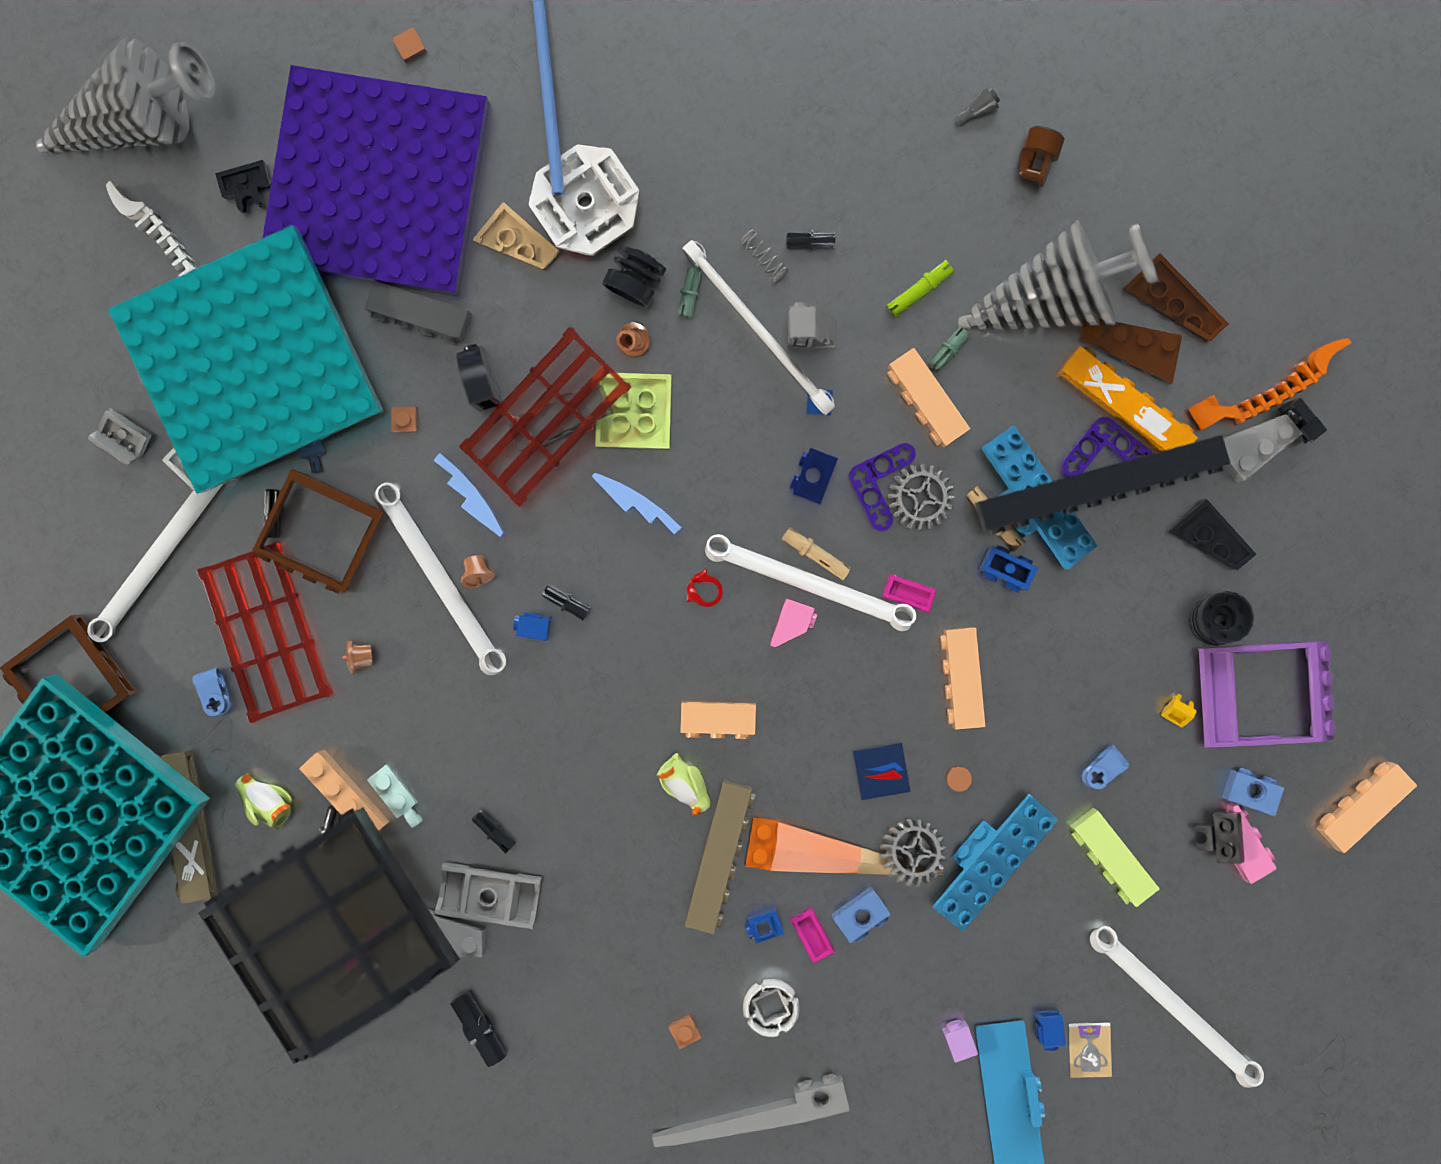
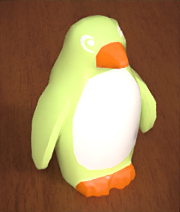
[657,753,711,816]
[235,773,292,830]

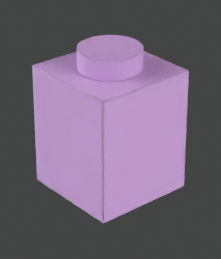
[942,1020,978,1063]

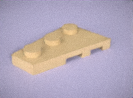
[472,202,560,270]

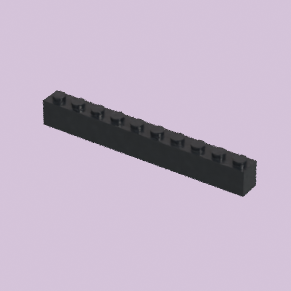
[975,435,1230,535]

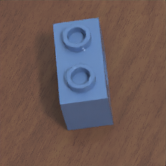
[1221,768,1284,816]
[832,886,891,943]

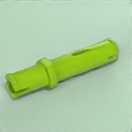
[886,260,955,318]

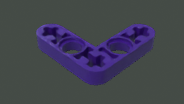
[1061,417,1153,477]
[849,443,916,531]

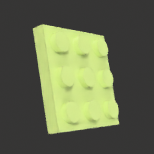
[595,373,672,449]

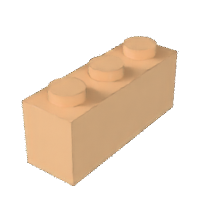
[681,701,756,739]

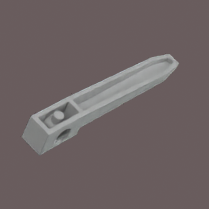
[652,1074,850,1147]

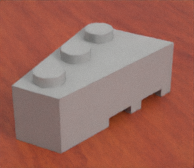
[787,302,836,348]
[1223,414,1302,483]
[407,908,486,958]

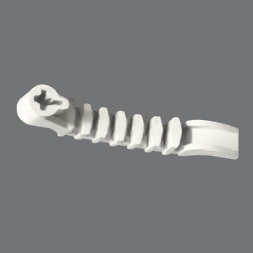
[106,181,197,276]

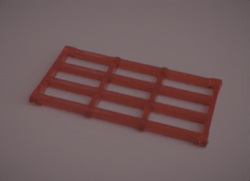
[459,326,632,507]
[196,542,332,723]

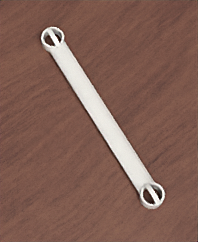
[682,240,835,415]
[87,482,227,642]
[373,483,506,675]
[705,535,916,631]
[1090,926,1264,1088]

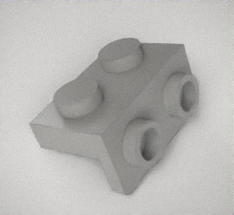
[88,408,152,465]

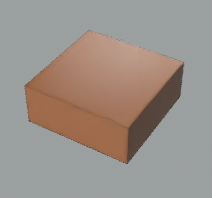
[392,27,427,63]

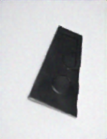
[1168,498,1256,571]

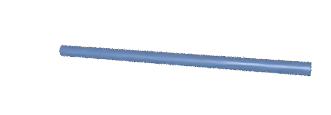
[532,0,565,196]

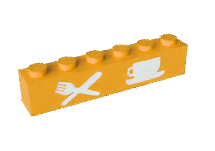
[1057,346,1198,452]

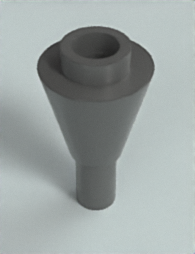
[956,87,1000,125]

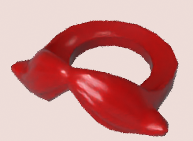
[686,568,723,608]

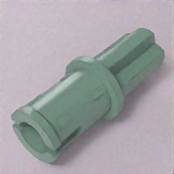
[677,267,701,318]
[929,327,971,371]

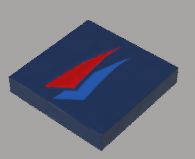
[853,743,910,800]

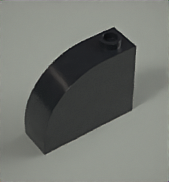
[456,344,503,412]

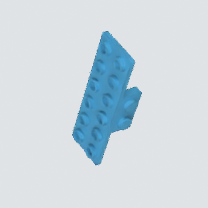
[982,426,1097,570]
[933,794,1058,931]
[975,1020,1045,1164]

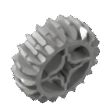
[888,464,955,531]
[880,819,947,887]

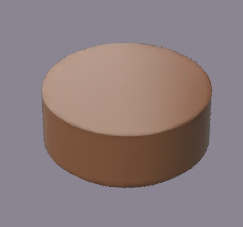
[946,766,972,792]

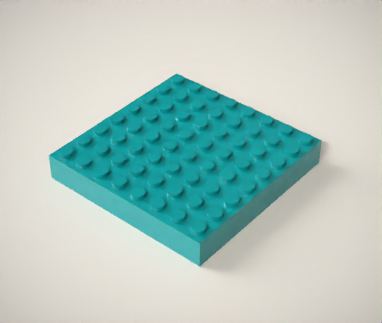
[108,225,383,494]
[0,674,210,957]

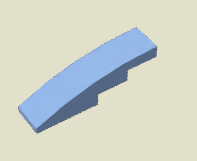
[434,453,506,538]
[592,473,682,535]

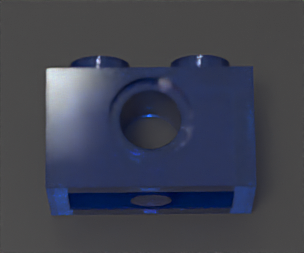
[790,448,838,506]

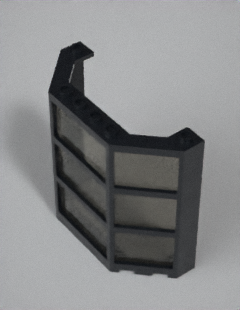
[198,807,460,1064]

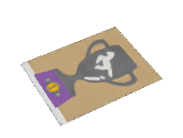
[1068,1023,1112,1078]

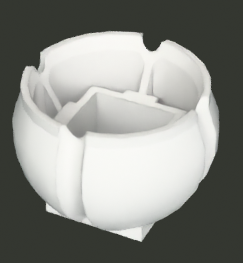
[743,979,800,1037]

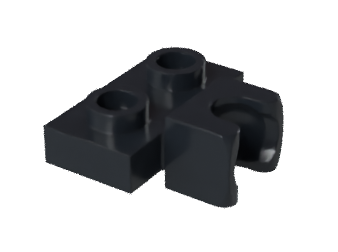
[215,160,271,214]
[1278,397,1327,444]
[1195,812,1245,864]

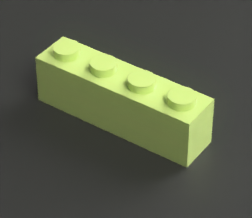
[1070,808,1159,907]

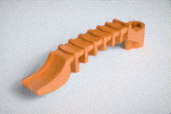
[1188,338,1352,430]

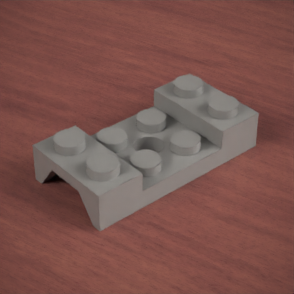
[435,862,542,929]

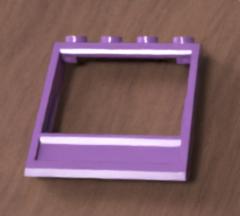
[1199,641,1336,748]

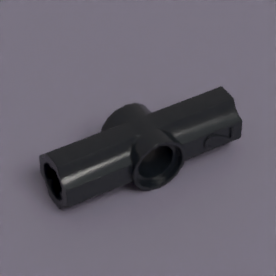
[450,992,507,1067]

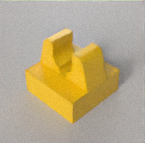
[1161,694,1197,728]

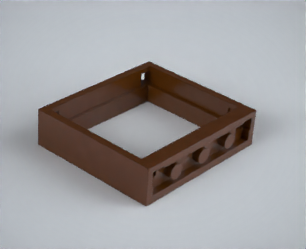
[252,469,384,594]
[0,615,137,715]

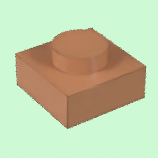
[391,407,418,432]
[668,1014,702,1049]

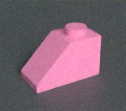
[770,599,817,647]

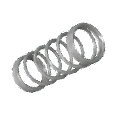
[740,229,788,283]

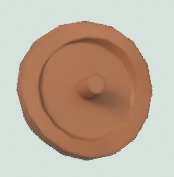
[616,322,650,356]
[461,555,495,588]
[342,640,372,675]

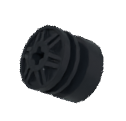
[602,245,666,308]
[1190,591,1254,646]

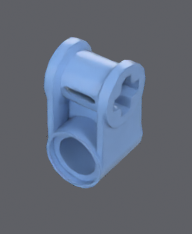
[193,667,232,716]
[1081,745,1130,789]

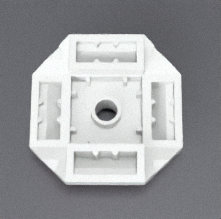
[528,144,640,256]

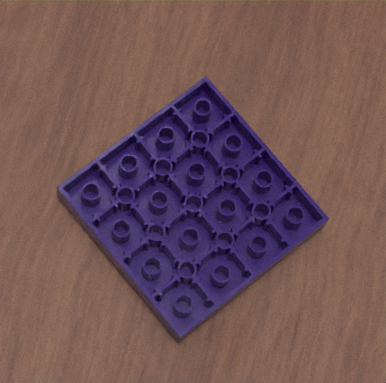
[262,65,490,297]

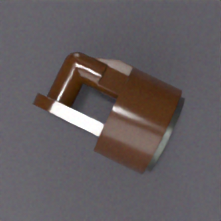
[1019,126,1065,187]

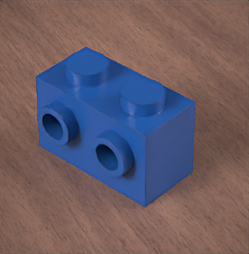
[978,545,1038,593]

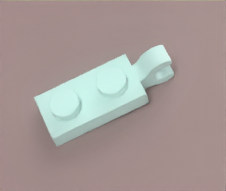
[367,764,423,828]

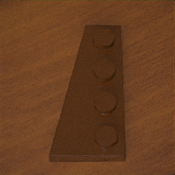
[1123,253,1229,342]
[1079,317,1182,384]

